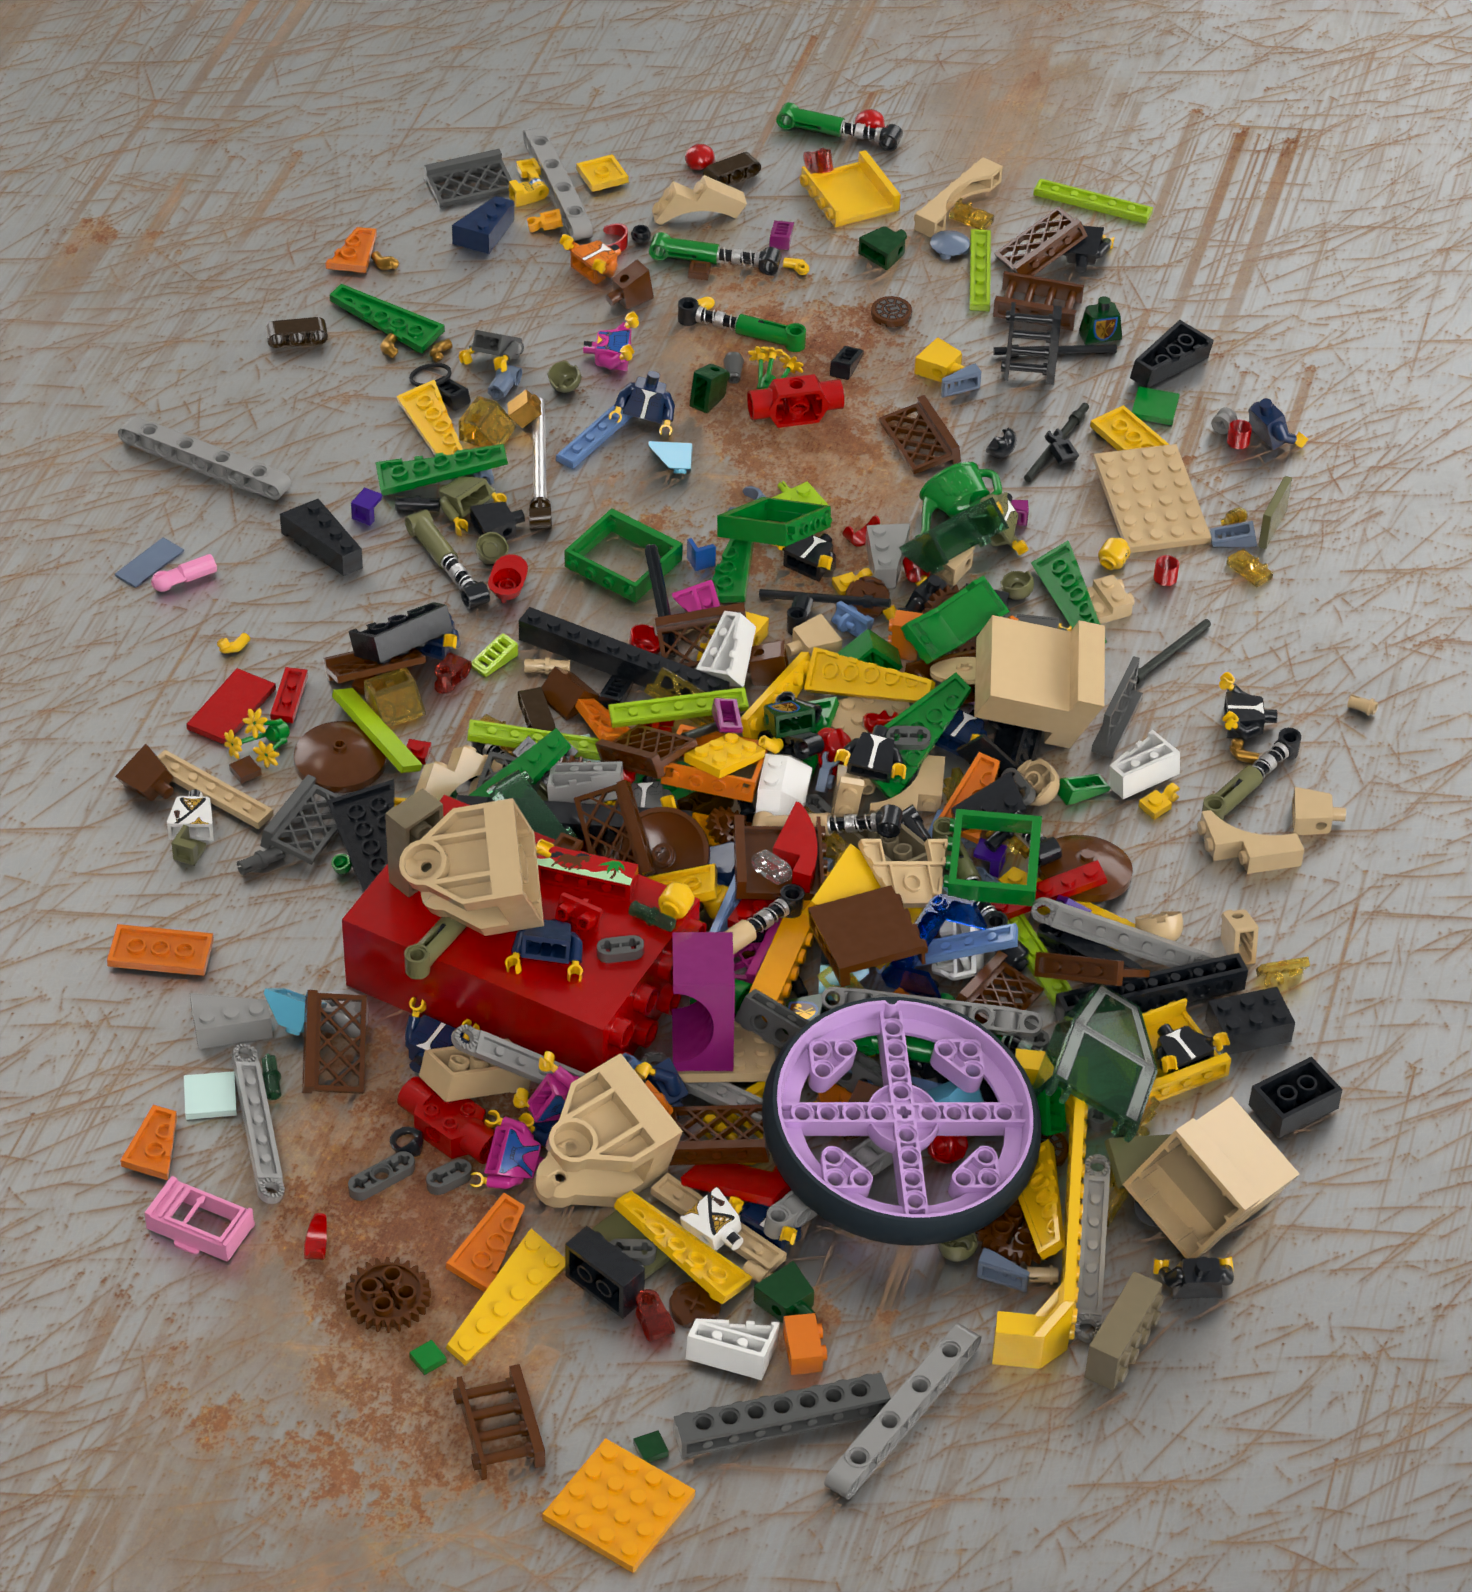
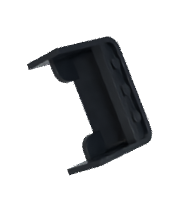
[956,688,1042,777]

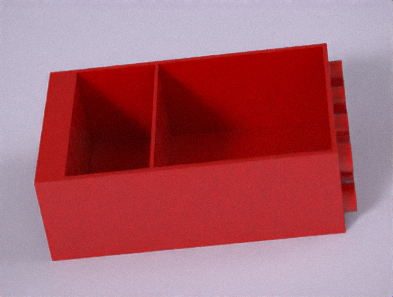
[342,795,707,1074]

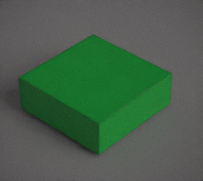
[409,1340,447,1375]

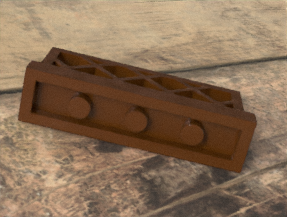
[994,206,1088,276]
[879,395,961,474]
[655,602,746,668]
[323,648,426,683]
[595,724,698,779]
[574,779,656,876]
[956,950,1044,1037]
[1034,952,1150,986]
[302,990,367,1094]
[669,1104,770,1166]

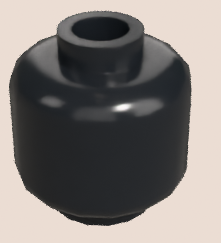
[994,940,1030,972]

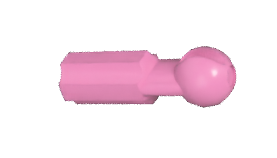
[151,554,217,592]

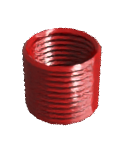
[1227,419,1252,449]
[903,552,930,583]
[1153,555,1179,586]

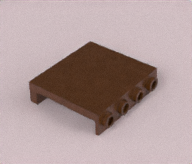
[733,815,828,900]
[808,885,928,987]

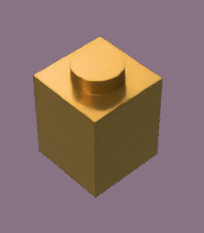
[507,389,542,428]

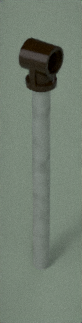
[529,397,552,530]

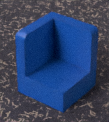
[687,538,716,571]

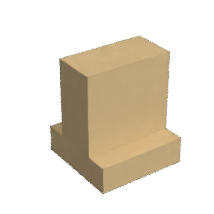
[974,615,1105,748]
[1123,1096,1299,1258]

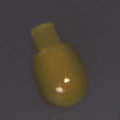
[1221,507,1248,526]

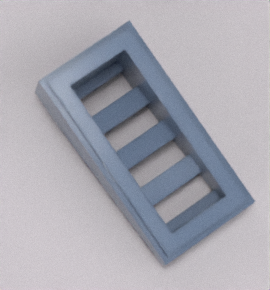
[941,363,982,398]
[1210,521,1257,547]
[977,1247,1030,1292]

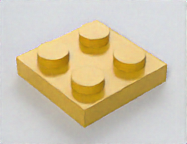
[576,154,629,192]

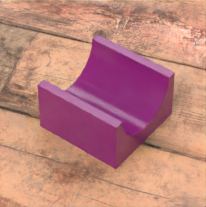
[672,932,735,1071]

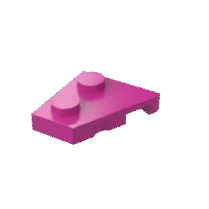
[671,579,721,628]

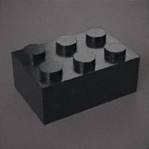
[1205,987,1295,1055]
[1248,1056,1343,1138]
[565,1226,645,1319]

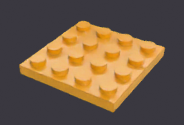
[542,1438,695,1573]

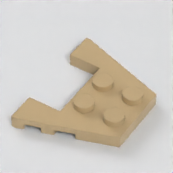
[858,839,948,908]

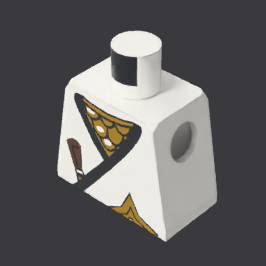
[167,790,214,841]
[680,1187,743,1251]

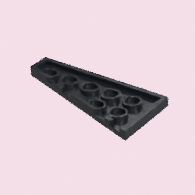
[327,779,395,893]

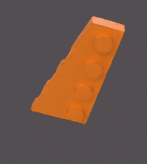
[938,752,1000,844]
[445,1193,525,1292]

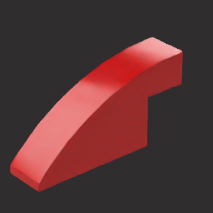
[772,802,817,893]

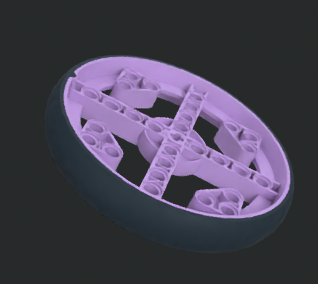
[762,997,1041,1246]

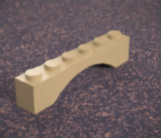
[914,157,1003,238]

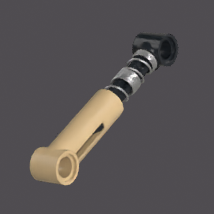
[752,804,903,838]
[724,884,805,955]

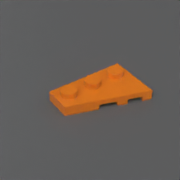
[120,1105,177,1181]

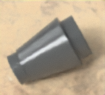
[723,352,744,384]

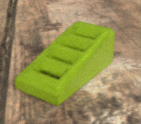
[470,633,518,678]

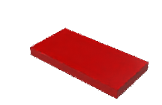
[186,668,276,745]
[681,1164,791,1207]

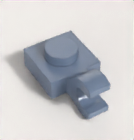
[815,752,840,793]

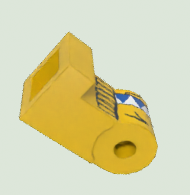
[509,177,549,207]

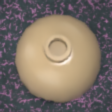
[1014,758,1060,806]
[1135,911,1183,941]

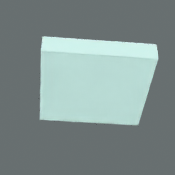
[184,1071,237,1120]

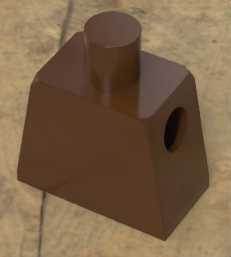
[605,260,654,309]
[747,640,789,686]
[115,744,174,801]

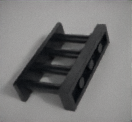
[1001,302,1062,385]

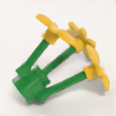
[748,346,803,389]
[224,708,290,768]

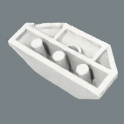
[756,752,812,815]
[932,900,984,981]

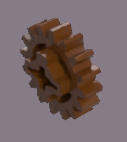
[705,806,752,844]

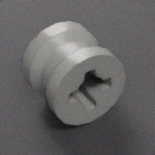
[1211,407,1238,434]

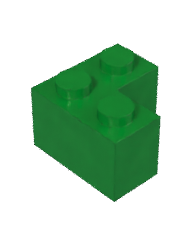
[838,629,903,671]

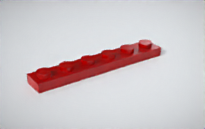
[977,860,1107,929]

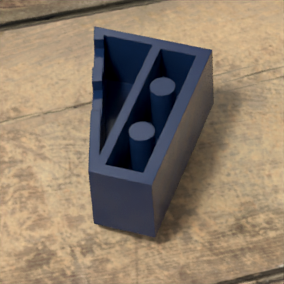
[452,196,514,254]

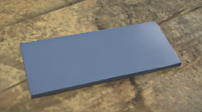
[114,537,184,588]

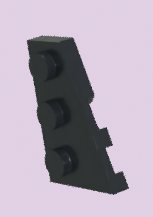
[951,771,1026,831]

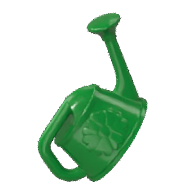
[913,461,1002,551]

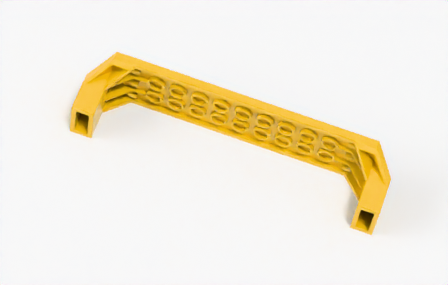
[992,1048,1089,1369]

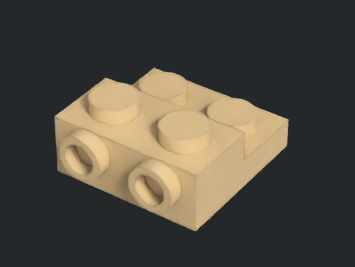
[1087,574,1134,624]

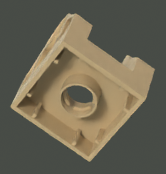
[399,798,544,936]
[533,1053,683,1208]

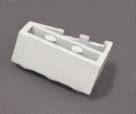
[696,611,756,688]
[1109,730,1180,799]
[685,1319,780,1380]

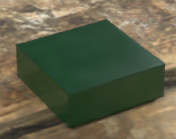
[633,1430,669,1463]

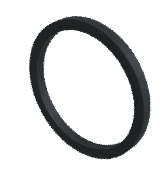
[409,363,452,387]

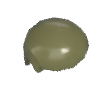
[547,360,582,393]
[475,532,509,565]
[1000,571,1034,600]
[938,1233,978,1262]

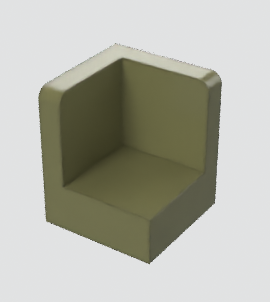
[171,825,207,866]

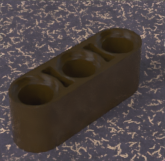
[703,152,761,186]
[266,317,328,348]
[517,687,556,731]
[676,791,734,815]

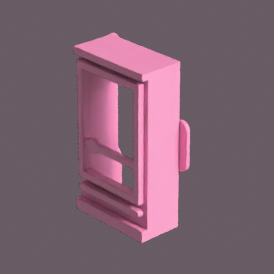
[144,1176,255,1262]

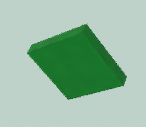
[1132,387,1180,425]

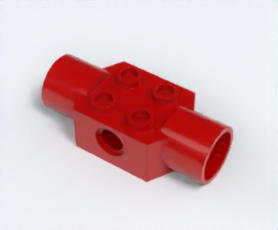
[747,374,845,428]
[397,1076,495,1164]

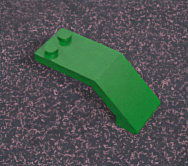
[900,576,1010,665]

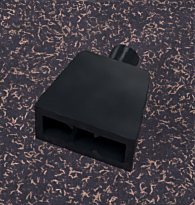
[470,502,525,541]

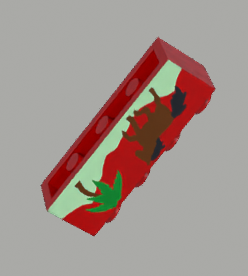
[537,846,638,902]

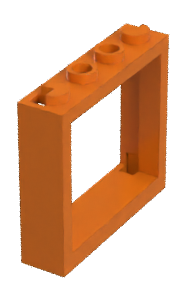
[660,724,770,803]

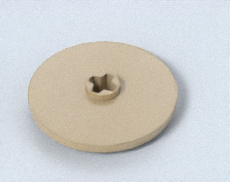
[930,657,976,684]

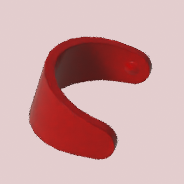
[603,223,628,252]
[842,515,880,547]
[304,1213,327,1260]

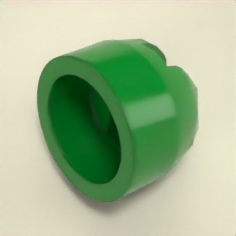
[331,854,352,875]

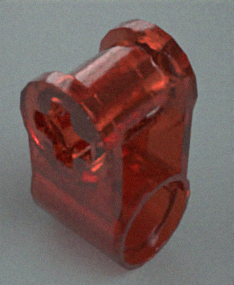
[803,147,834,173]
[434,652,472,694]
[636,1289,675,1342]

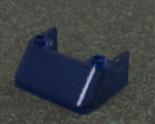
[881,894,987,999]

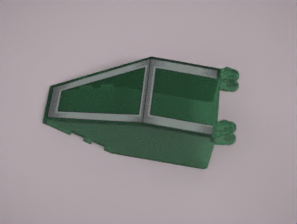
[1033,984,1158,1143]

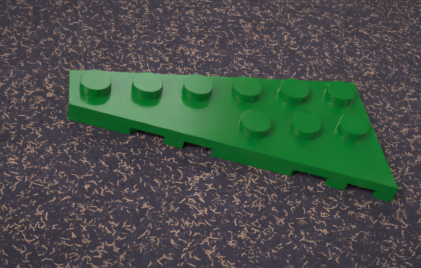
[871,672,971,799]

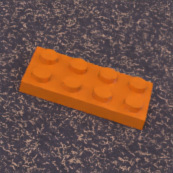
[107,924,214,976]

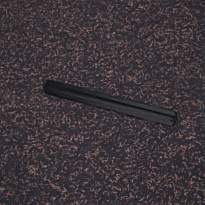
[645,544,679,657]

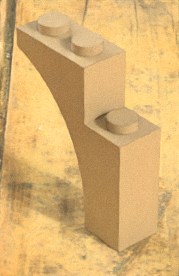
[652,175,747,225]
[414,745,503,800]
[869,755,945,814]
[831,764,864,818]
[1197,810,1304,874]

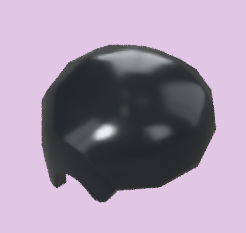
[986,427,1017,459]

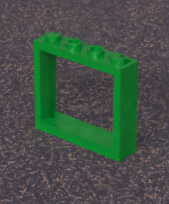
[717,497,832,547]
[564,508,683,603]
[944,809,1042,906]

